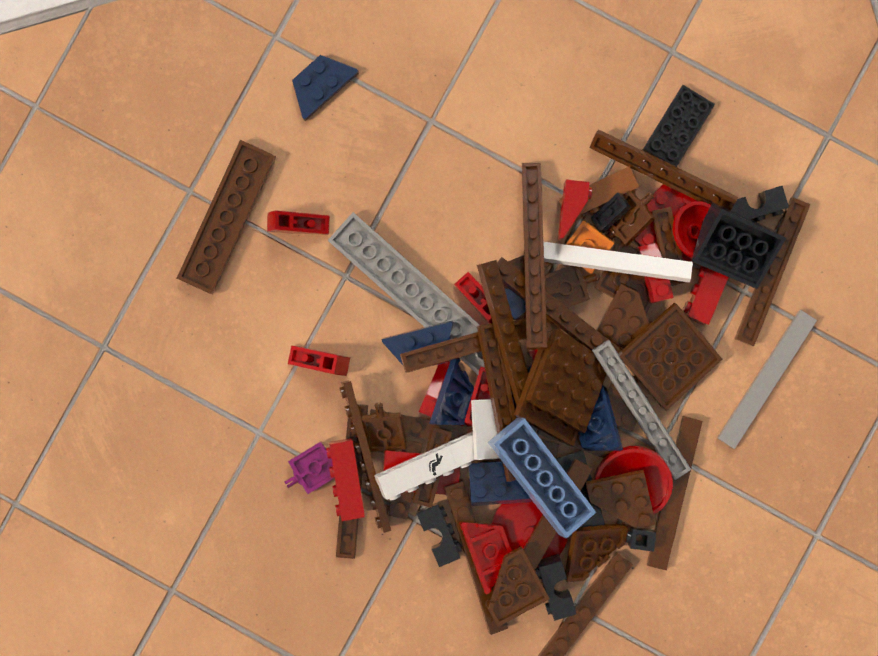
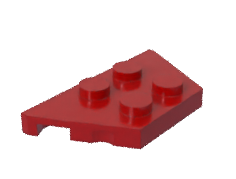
[459,522,511,595]

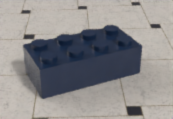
[469,462,533,506]

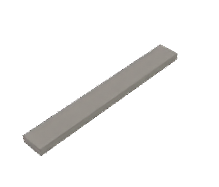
[717,310,817,449]
[592,340,691,480]

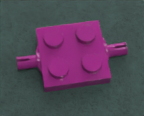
[284,441,334,494]

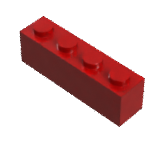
[683,266,729,325]
[326,438,365,521]

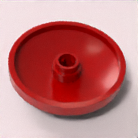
[594,446,673,514]
[491,502,568,568]

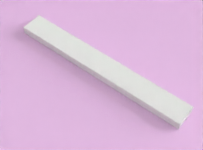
[544,242,693,282]

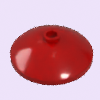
[673,201,711,258]

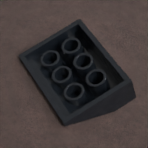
[691,203,786,289]

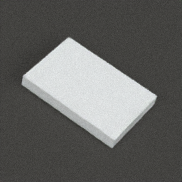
[471,399,499,460]

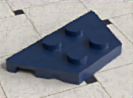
[292,55,359,121]
[381,321,453,365]
[429,358,474,425]
[578,385,623,451]

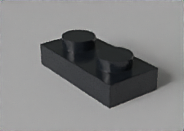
[591,192,631,233]

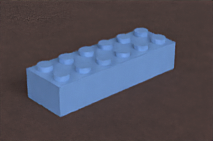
[488,418,596,538]

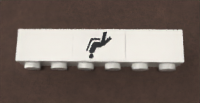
[374,431,482,500]

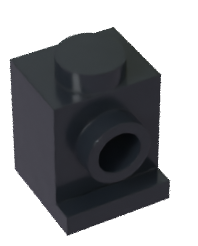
[625,527,656,552]

